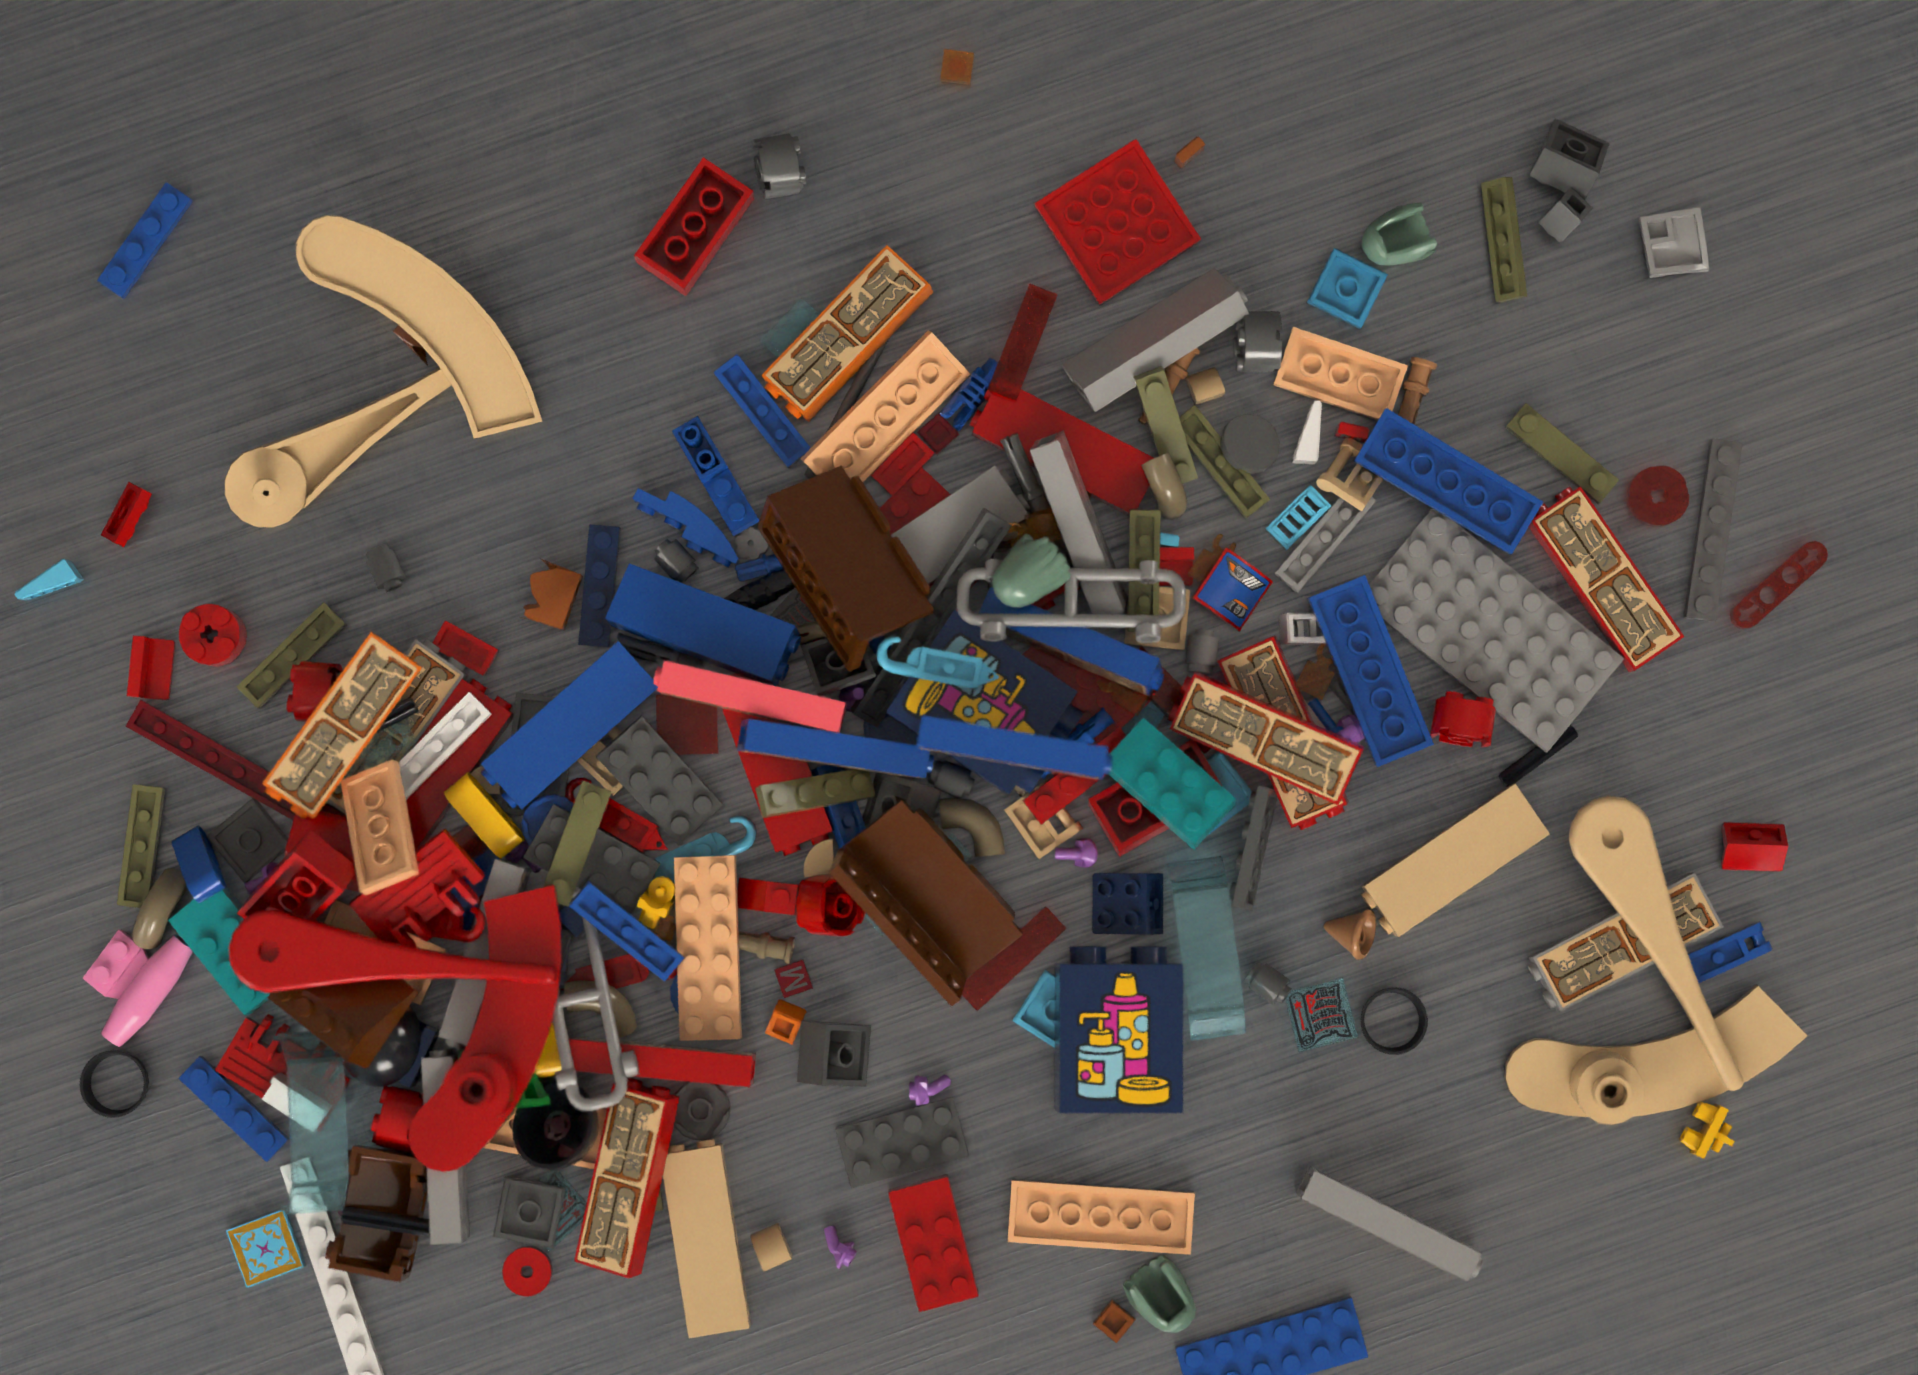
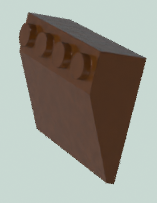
[267,979,419,1069]

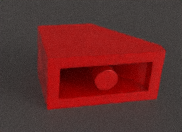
[737,878,799,915]

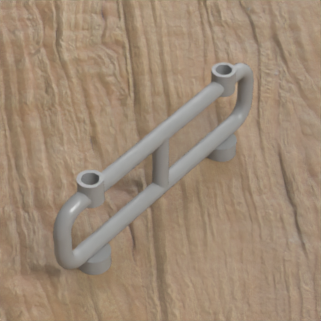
[957,559,1186,643]
[553,887,639,1111]

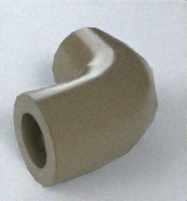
[1141,453,1187,520]
[939,798,1005,857]
[132,868,188,949]
[564,980,637,1037]

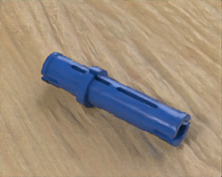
[1042,707,1115,779]

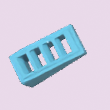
[1266,485,1331,550]
[15,559,84,601]

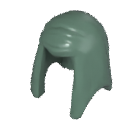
[1362,203,1437,266]
[992,534,1071,607]
[1122,1255,1196,1333]

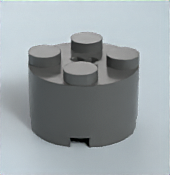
[753,133,806,200]
[1233,311,1282,372]

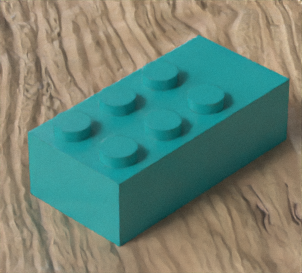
[1108,717,1236,850]
[168,887,271,1015]

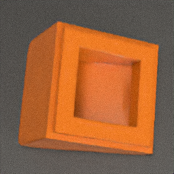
[765,999,806,1045]

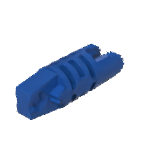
[939,358,1004,431]

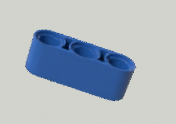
[171,825,227,903]

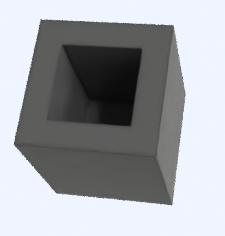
[1538,188,1593,243]

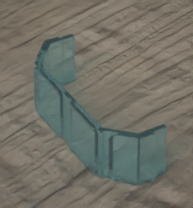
[1166,856,1246,1041]
[273,1031,349,1214]

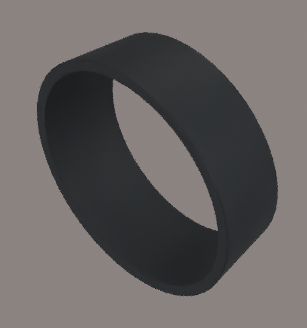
[1361,987,1428,1055]
[80,1050,149,1118]

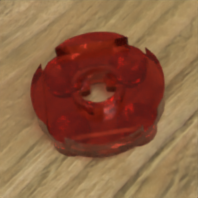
[1627,466,1689,527]

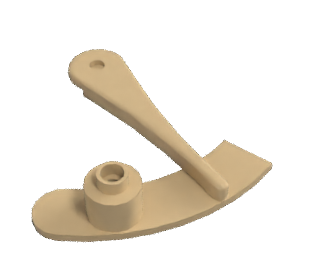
[225,215,542,528]
[1504,795,1808,1125]

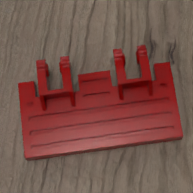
[349,829,485,947]
[215,1014,352,1132]

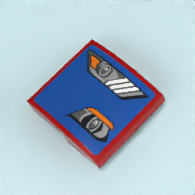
[1191,547,1273,632]

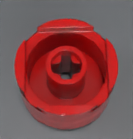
[179,604,247,667]
[287,661,343,722]
[1430,691,1496,747]
[796,874,866,936]
[371,1086,424,1154]

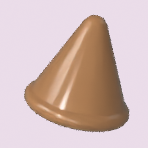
[1324,909,1376,960]

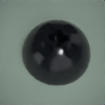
[339,1006,421,1087]
[513,1079,599,1170]

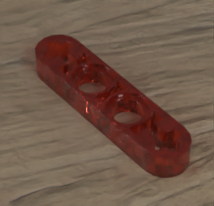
[1730,541,1828,629]

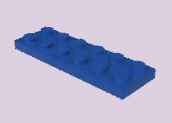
[1354,408,1543,555]
[1308,575,1434,767]
[1175,1296,1369,1375]

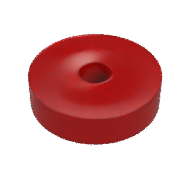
[502,1246,553,1296]

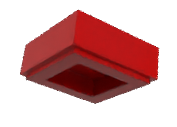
[1335,421,1369,443]

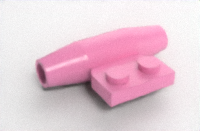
[82,930,193,1047]

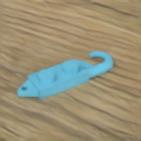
[877,636,999,689]
[651,815,756,883]

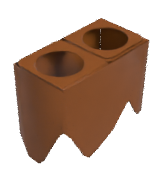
[519,558,583,631]

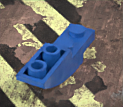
[672,416,759,536]
[633,488,740,568]

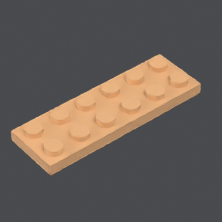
[800,330,970,482]
[674,855,742,1041]
[1007,1180,1195,1255]

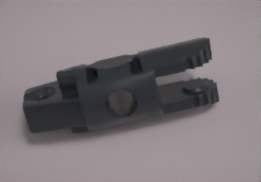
[724,570,795,610]

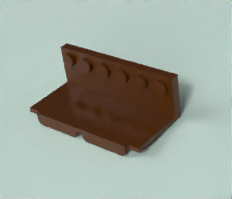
[758,466,934,672]
[829,799,1023,1007]

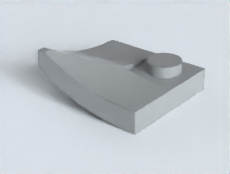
[1639,207,1709,278]

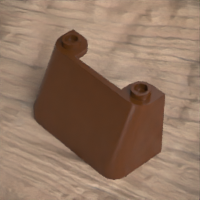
[325,1145,428,1282]

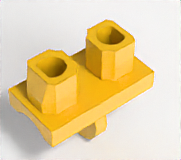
[637,876,675,929]
[1679,1102,1735,1159]

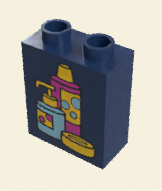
[886,610,1084,796]
[1054,946,1183,1113]

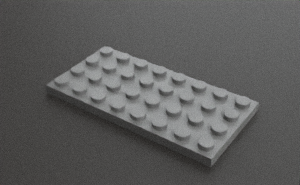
[1369,508,1625,753]

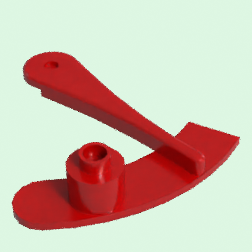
[228,885,562,1172]

